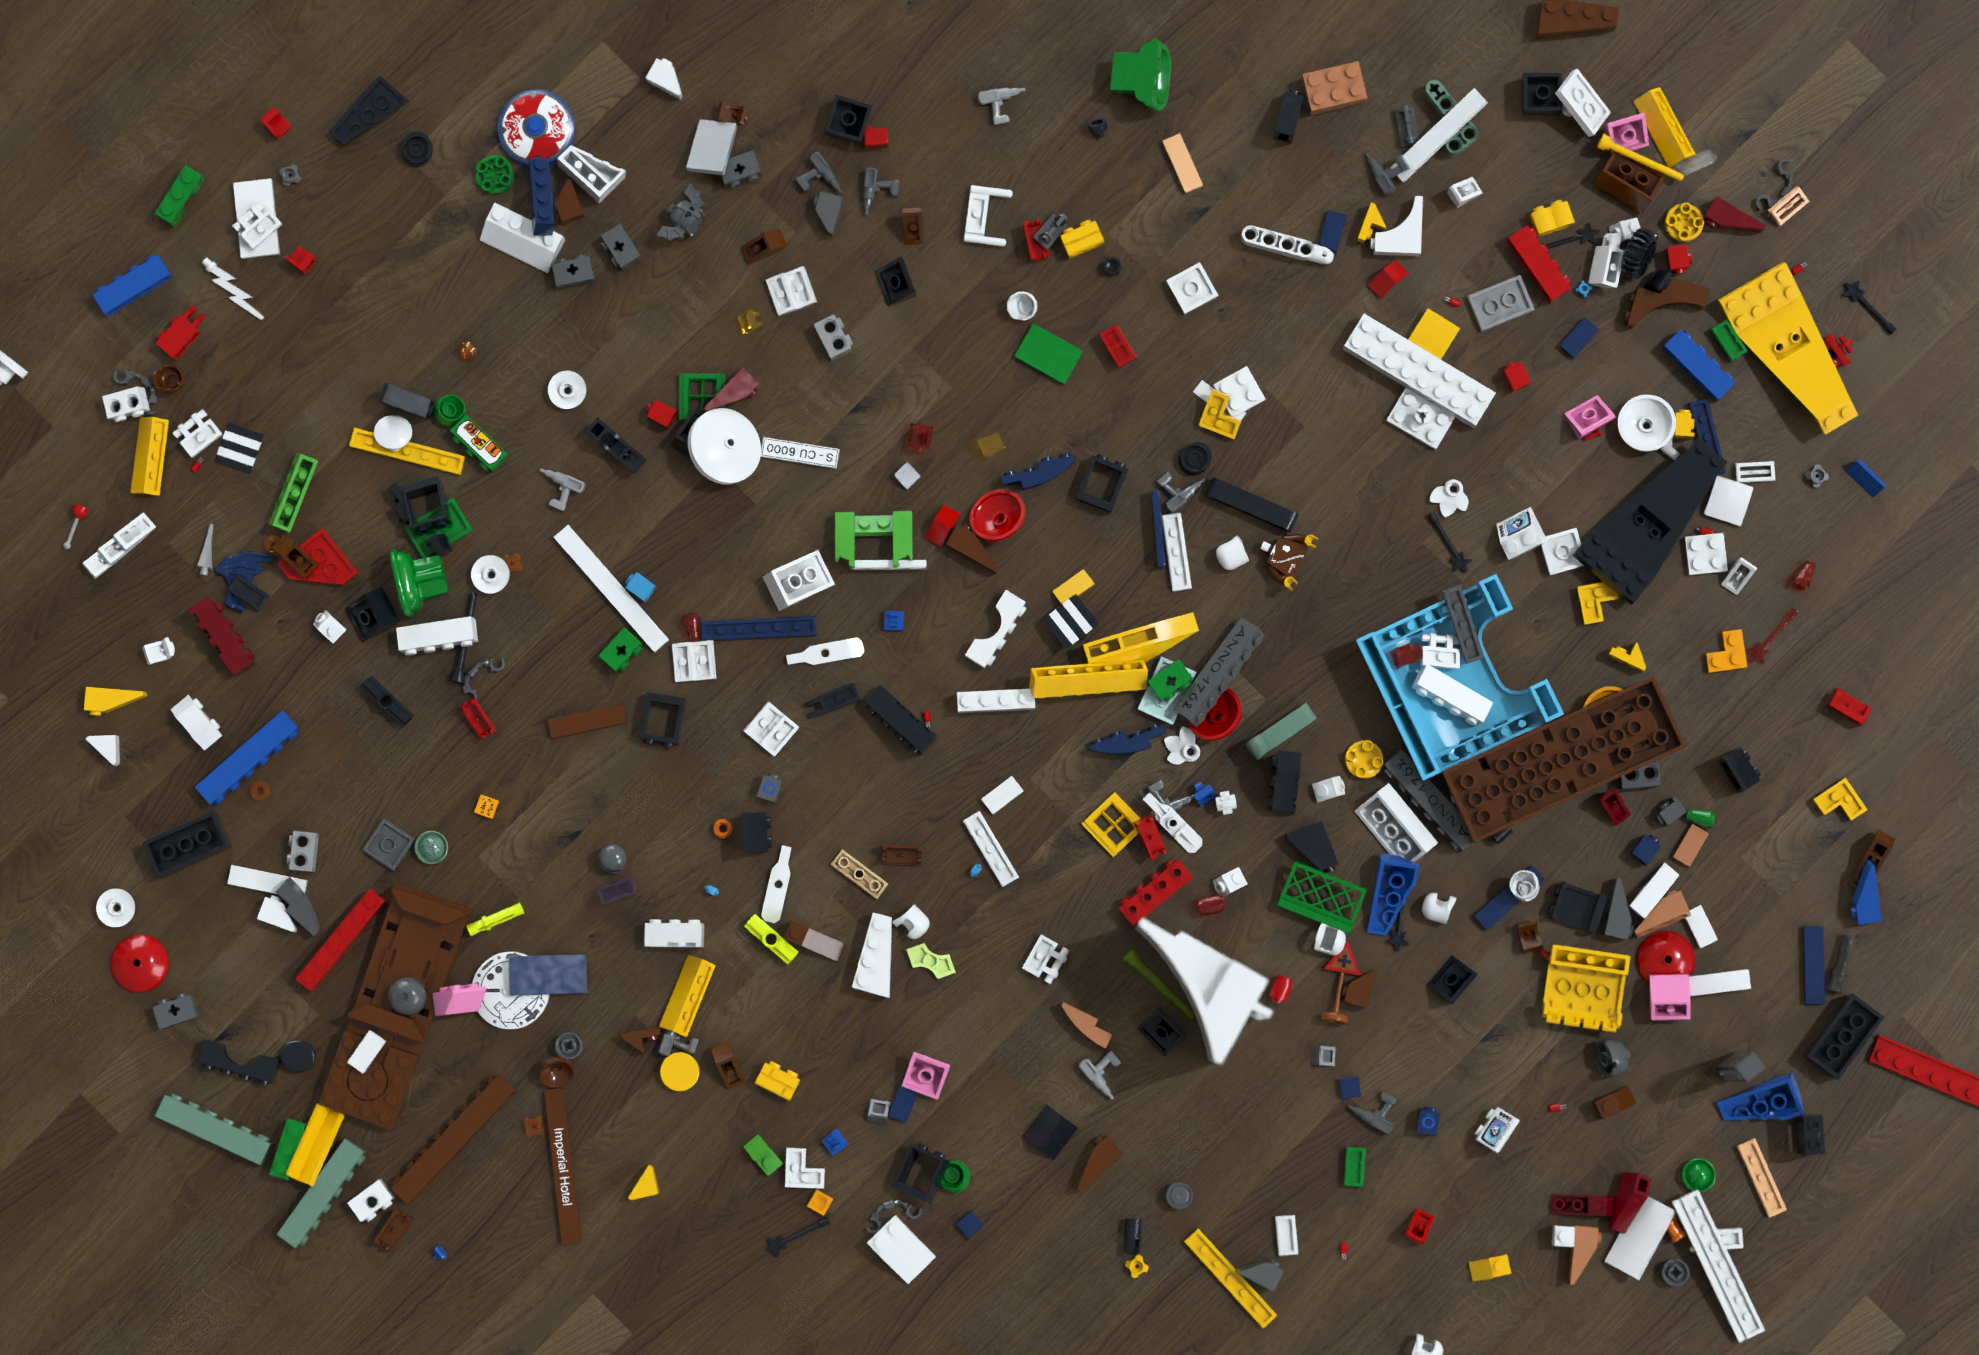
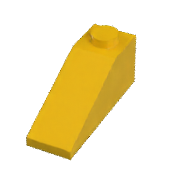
[84,687,147,716]

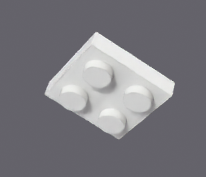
[1166,262,1218,315]
[1213,366,1266,417]
[1540,528,1584,576]
[1684,533,1728,576]

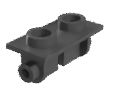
[1395,105,1419,147]
[1033,213,1067,250]

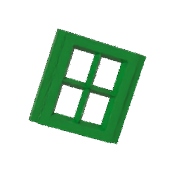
[679,374,726,420]

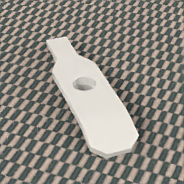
[786,638,864,665]
[1143,792,1202,853]
[761,846,791,923]

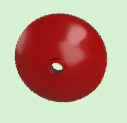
[970,489,1026,541]
[1187,688,1243,741]
[1637,931,1695,983]
[111,934,169,993]

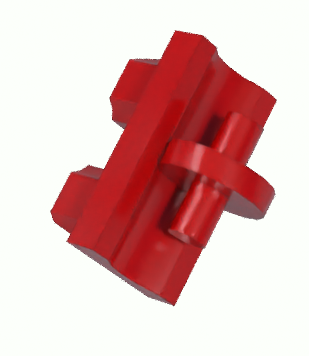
[1824,334,1854,368]

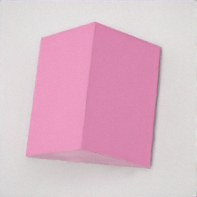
[1604,113,1649,154]
[1564,395,1615,439]
[902,1052,950,1100]

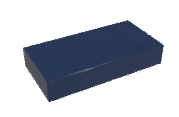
[1319,210,1347,253]
[1559,317,1599,359]
[889,1080,918,1123]

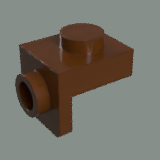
[716,101,748,126]
[1517,920,1543,953]

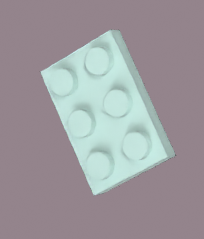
[1138,656,1197,725]

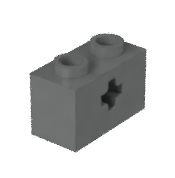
[722,150,762,188]
[601,224,642,271]
[552,255,596,289]
[152,993,199,1029]

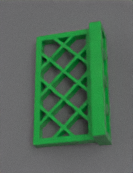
[1277,861,1367,934]

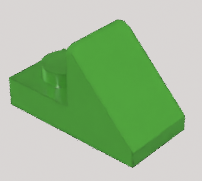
[743,1134,783,1176]

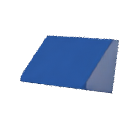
[1846,459,1886,497]

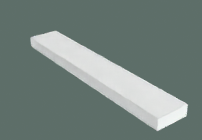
[1390,88,1488,182]

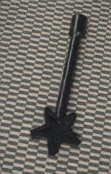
[1545,223,1600,249]
[1843,281,1897,335]
[1427,512,1472,573]
[1387,905,1409,951]
[766,1217,831,1257]

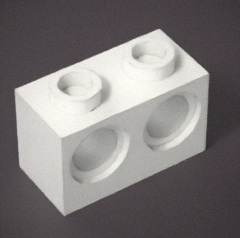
[102,386,150,422]

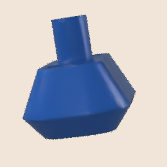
[433,1246,447,1260]

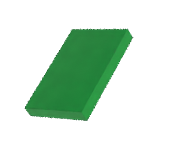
[1014,323,1083,385]
[404,498,473,559]

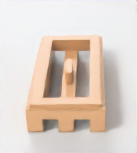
[1768,186,1809,226]

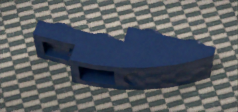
[1001,453,1076,490]
[1089,723,1167,755]

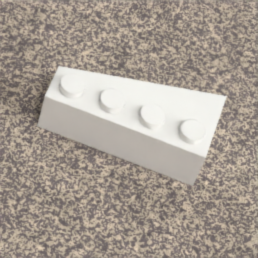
[852,913,892,998]

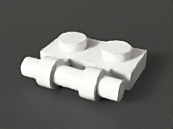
[232,201,283,249]
[173,409,223,458]
[1420,632,1460,670]
[1022,934,1070,984]

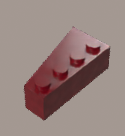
[188,597,255,677]

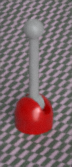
[63,503,89,549]

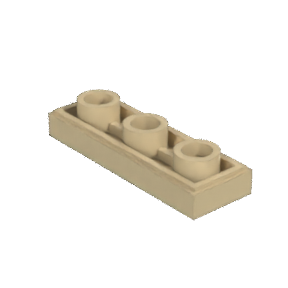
[831,849,888,899]

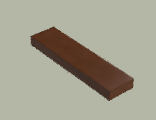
[548,704,627,739]

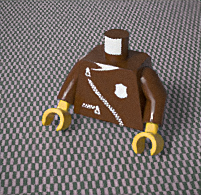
[1259,534,1318,591]

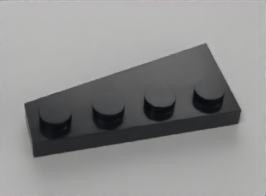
[329,75,409,146]

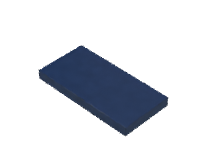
[508,954,587,996]

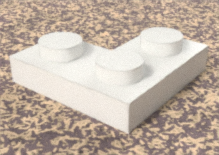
[785,1148,825,1188]

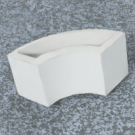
[171,695,222,751]

